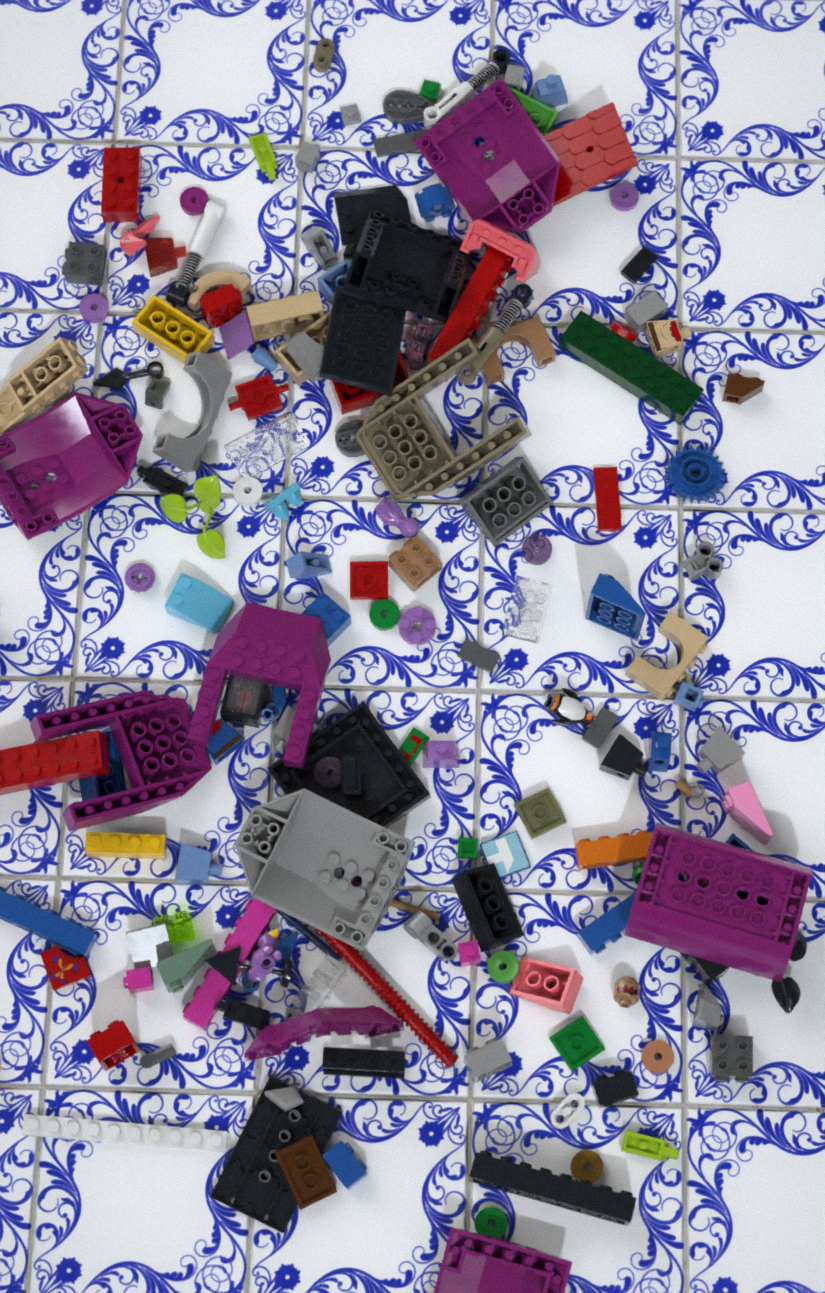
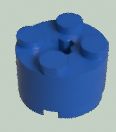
[414,183,455,222]

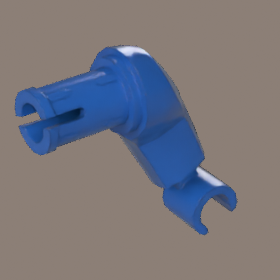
[261,686,287,721]

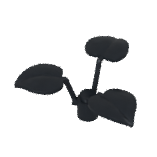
[755,931,807,1014]

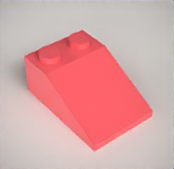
[509,957,584,1015]

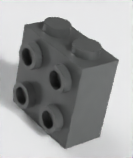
[62,241,108,286]
[710,1034,753,1083]

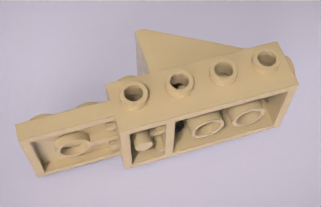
[0,337,89,435]

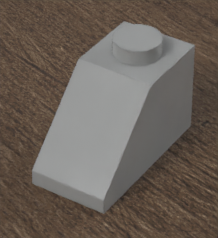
[299,226,338,269]

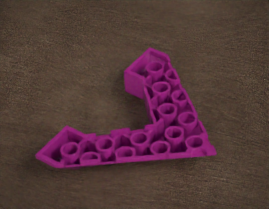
[244,1005,404,1061]

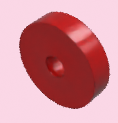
[610,320,639,342]

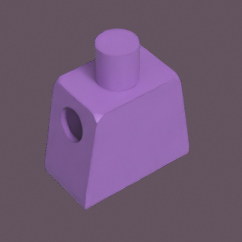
[423,741,460,768]

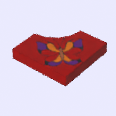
[40,946,91,991]

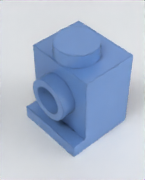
[673,682,705,712]

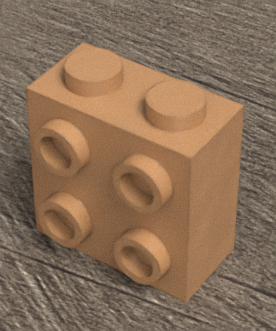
[389,536,442,592]

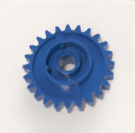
[665,445,725,504]

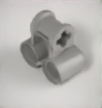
[681,541,723,581]

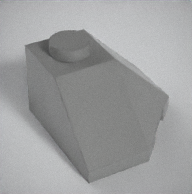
[692,983,724,1031]

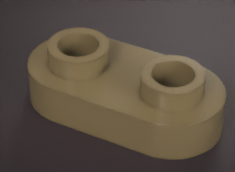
[313,38,335,73]

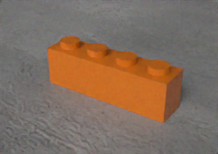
[574,830,653,870]

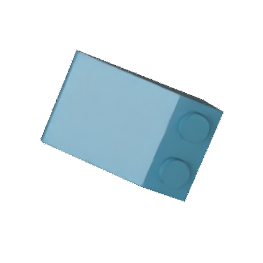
[165,573,235,634]

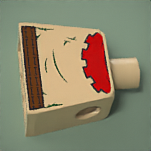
[645,319,691,359]

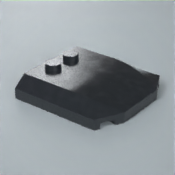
[334,185,411,260]

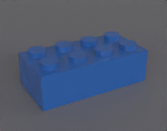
[301,592,351,647]

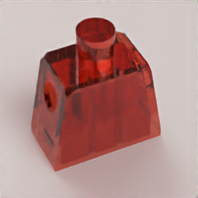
[143,238,187,277]

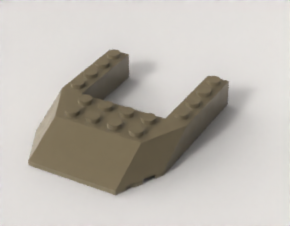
[355,338,532,500]

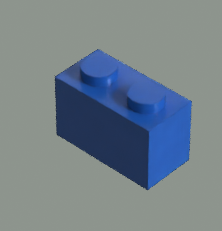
[322,1140,368,1191]

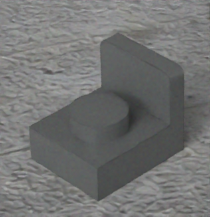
[145,377,171,409]

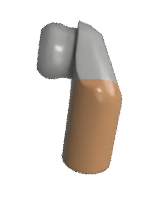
[675,779,705,798]

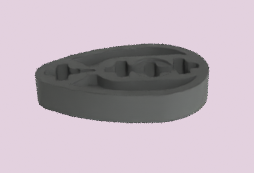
[383,90,434,124]
[335,420,365,457]

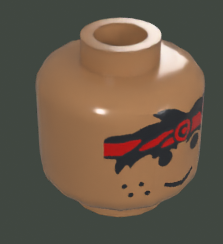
[613,976,640,1008]

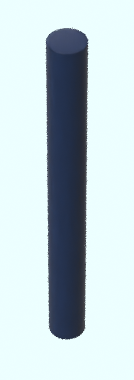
[277,910,342,963]

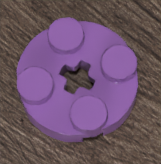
[398,606,436,645]

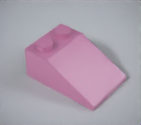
[722,781,773,845]

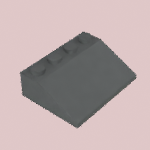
[458,457,553,547]

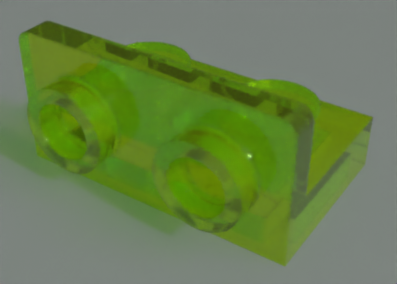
[152,910,195,944]

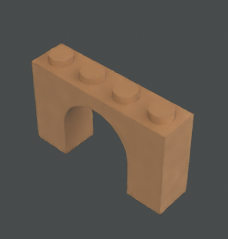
[473,316,556,386]

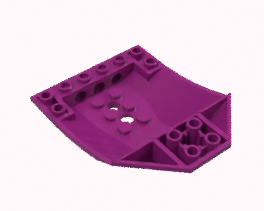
[413,77,561,233]
[0,392,143,541]

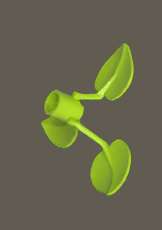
[159,474,225,559]

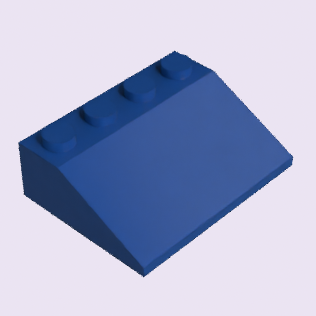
[585,573,646,641]

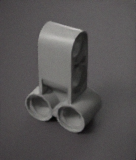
[403,911,458,962]

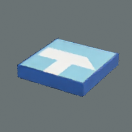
[480,831,531,879]

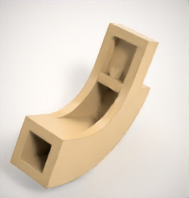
[189,270,252,313]

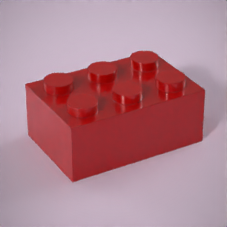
[87,1020,141,1072]

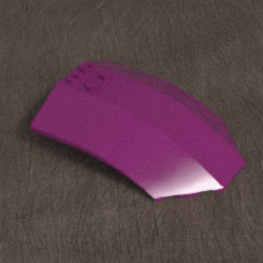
[434,1227,572,1293]

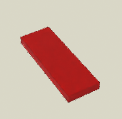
[593,467,622,532]

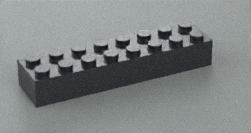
[468,1150,637,1226]

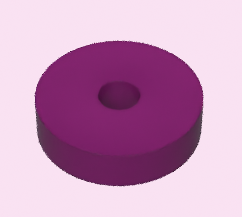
[180,187,209,216]

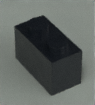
[591,1069,639,1109]

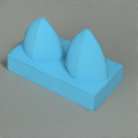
[264,482,302,521]

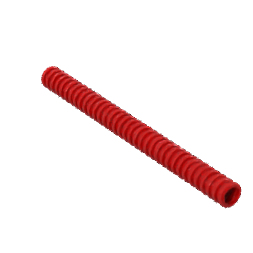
[313,927,459,1069]

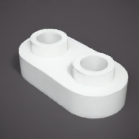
[550,1093,585,1129]

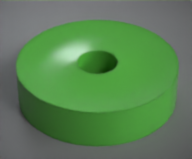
[487,951,520,984]

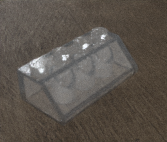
[224,411,310,481]

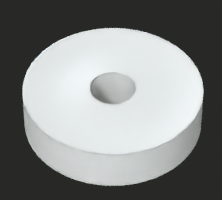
[233,476,263,507]

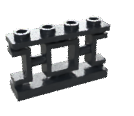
[322,1047,405,1079]

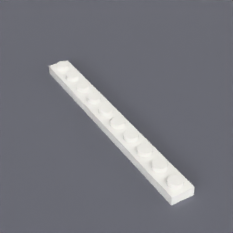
[22,1114,228,1153]

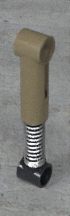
[457,284,532,385]

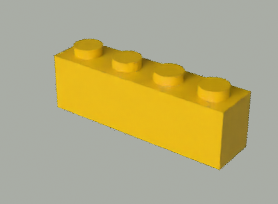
[85,832,167,860]

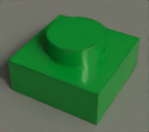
[419,79,441,102]
[457,837,478,860]

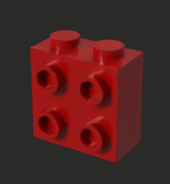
[199,283,243,329]

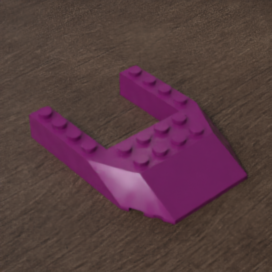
[187,602,331,769]
[30,690,212,832]

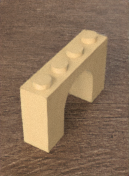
[625,611,708,702]

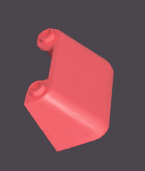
[460,219,541,283]

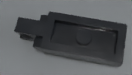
[137,465,188,496]
[214,999,270,1030]

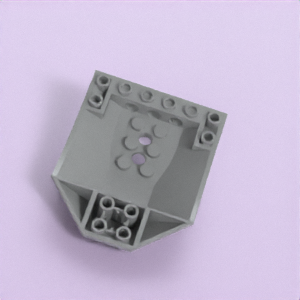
[235,789,416,951]

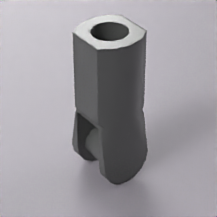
[140,1043,176,1068]

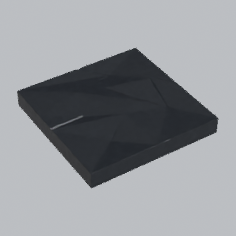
[267,702,431,828]

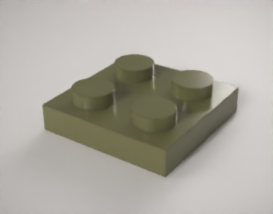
[514,787,567,840]

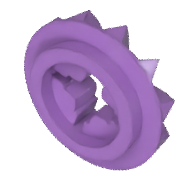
[125,563,155,593]

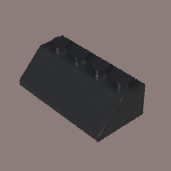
[451,863,524,953]

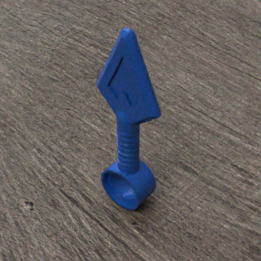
[241,932,299,993]

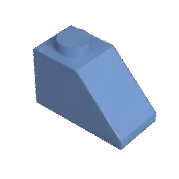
[286,551,332,580]

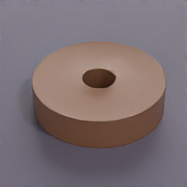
[641,1040,674,1074]

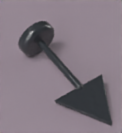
[204,946,292,988]

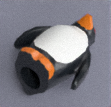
[544,688,594,726]

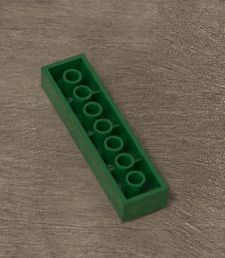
[559,311,704,425]

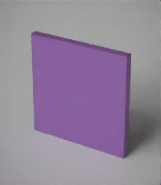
[219,310,255,360]

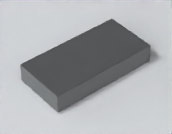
[457,639,500,674]
[582,707,619,749]

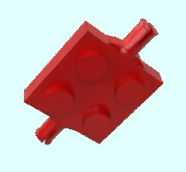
[228,374,290,421]

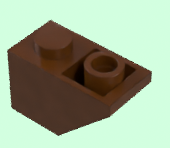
[722,373,765,404]

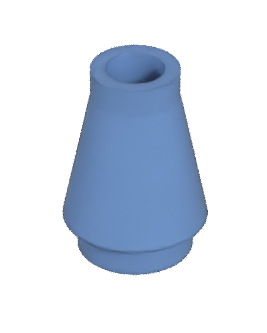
[251,346,279,372]

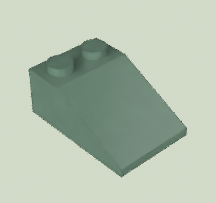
[156,939,216,993]

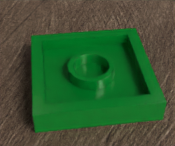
[549,1016,605,1073]

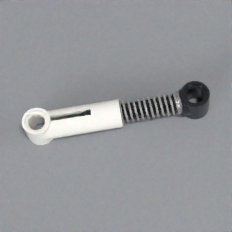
[423,49,510,130]
[166,200,227,308]

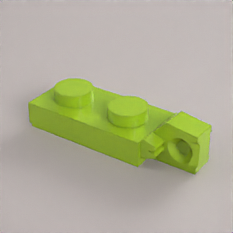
[248,132,277,181]
[621,1131,679,1162]

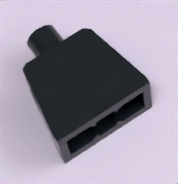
[599,734,649,781]

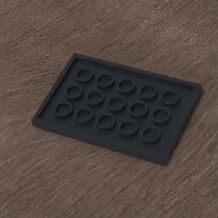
[318,286,406,396]

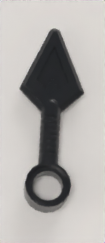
[93,361,164,390]

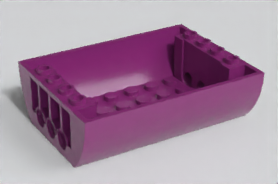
[624,823,812,982]

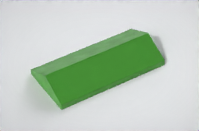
[496,80,559,135]

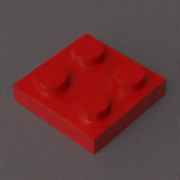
[350,561,388,600]

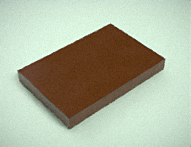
[274,1135,338,1210]

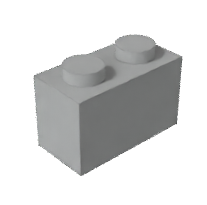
[624,290,668,333]

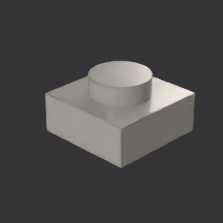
[340,104,361,126]

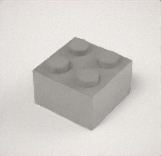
[464,1038,512,1084]

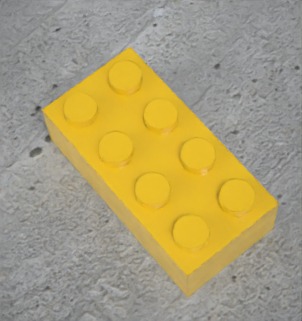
[132,295,215,364]

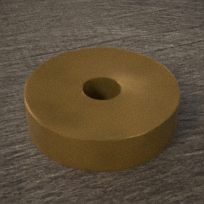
[570,1150,603,1182]

